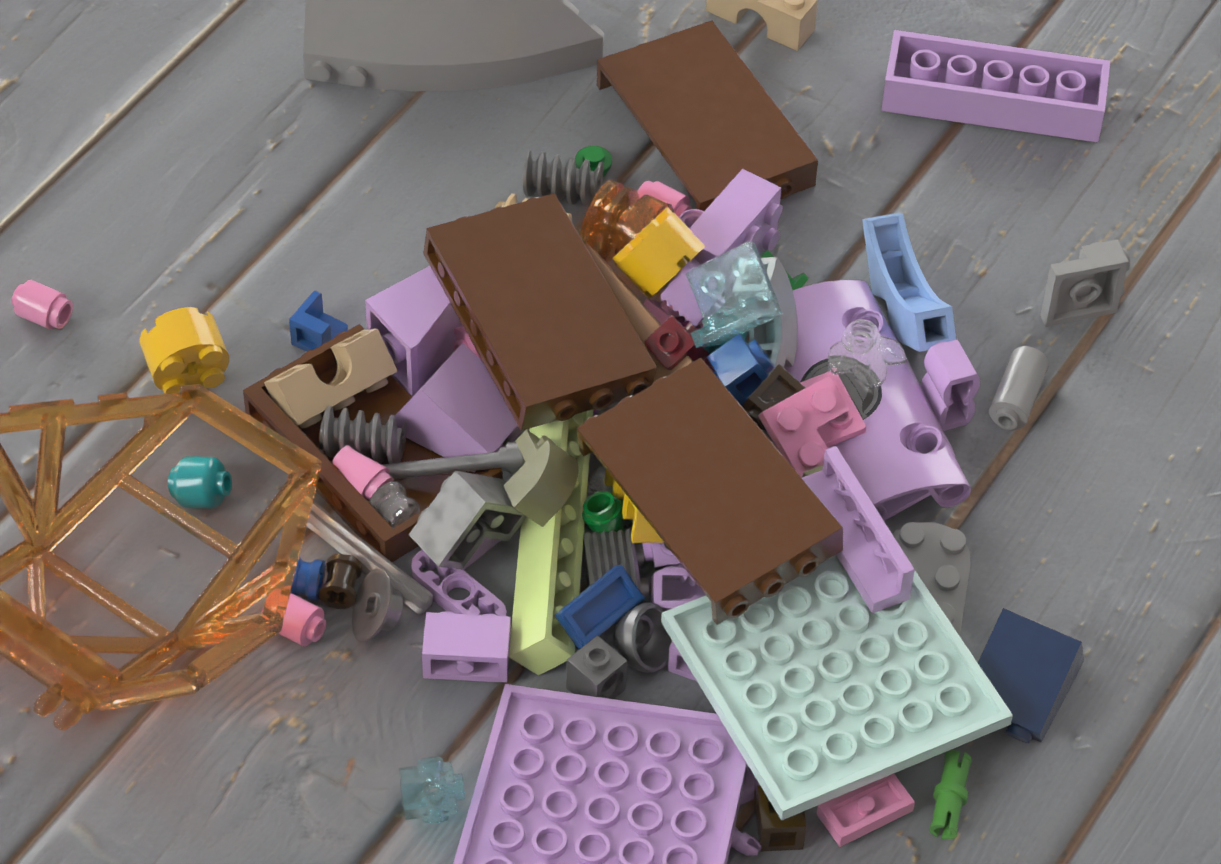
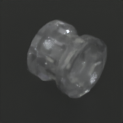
[369,481,420,528]

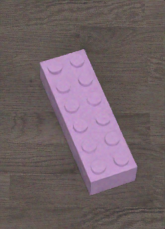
[881,30,1110,142]

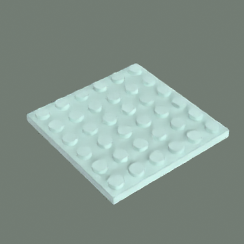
[661,555,1013,820]

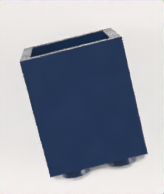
[978,608,1084,743]

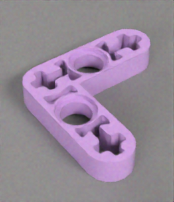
[411,538,507,616]

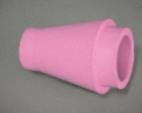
[333,445,394,503]

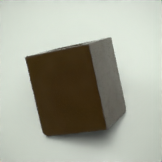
[754,785,806,852]

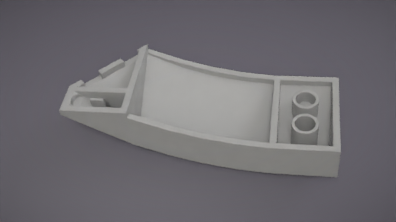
[303,0,604,91]

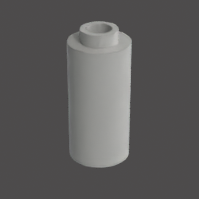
[989,346,1049,430]

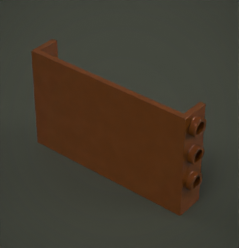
[597,20,818,211]
[423,193,657,431]
[243,324,503,562]
[577,358,843,625]

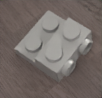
[1040,240,1130,327]

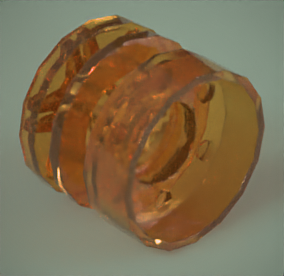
[580,180,674,269]

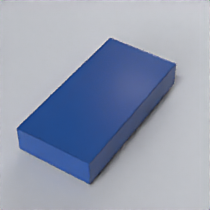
[555,564,645,649]

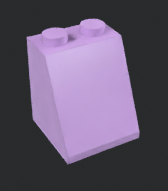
[365,266,463,397]
[395,343,523,472]

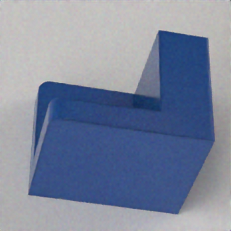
[289,291,348,352]

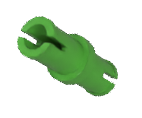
[929,750,972,839]

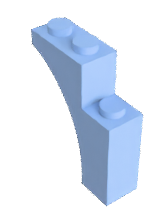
[862,213,956,352]

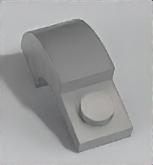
[734,257,798,374]

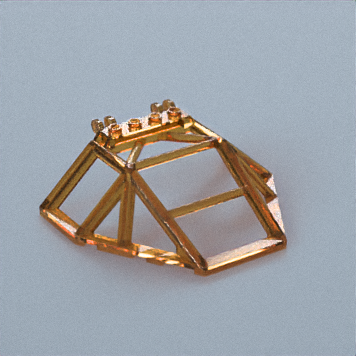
[0,384,322,731]

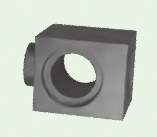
[566,635,627,699]

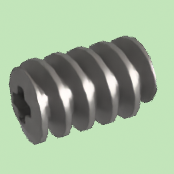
[522,149,604,207]
[319,406,407,464]

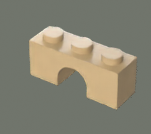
[706,0,818,51]
[264,329,398,429]

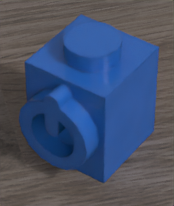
[707,334,775,406]

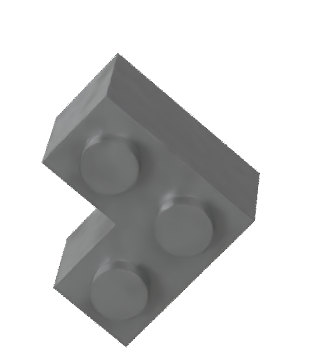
[409,470,526,570]

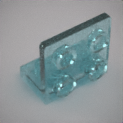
[686,242,783,348]

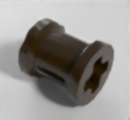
[319,553,362,609]

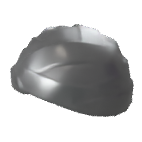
[614,603,672,673]

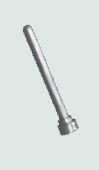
[339,441,525,479]

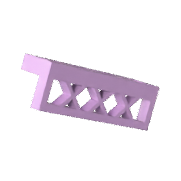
[802,446,915,613]

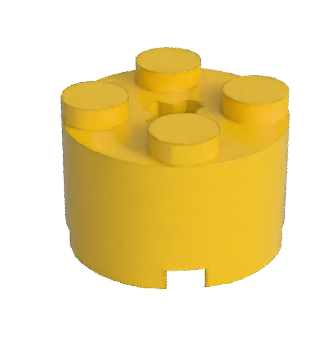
[612,207,705,299]
[139,307,230,399]

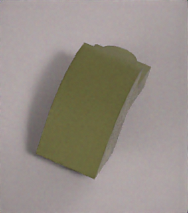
[503,429,578,527]

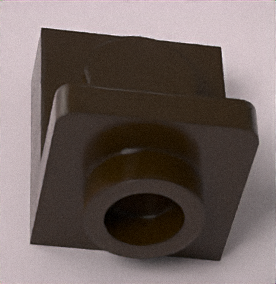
[742,364,806,432]

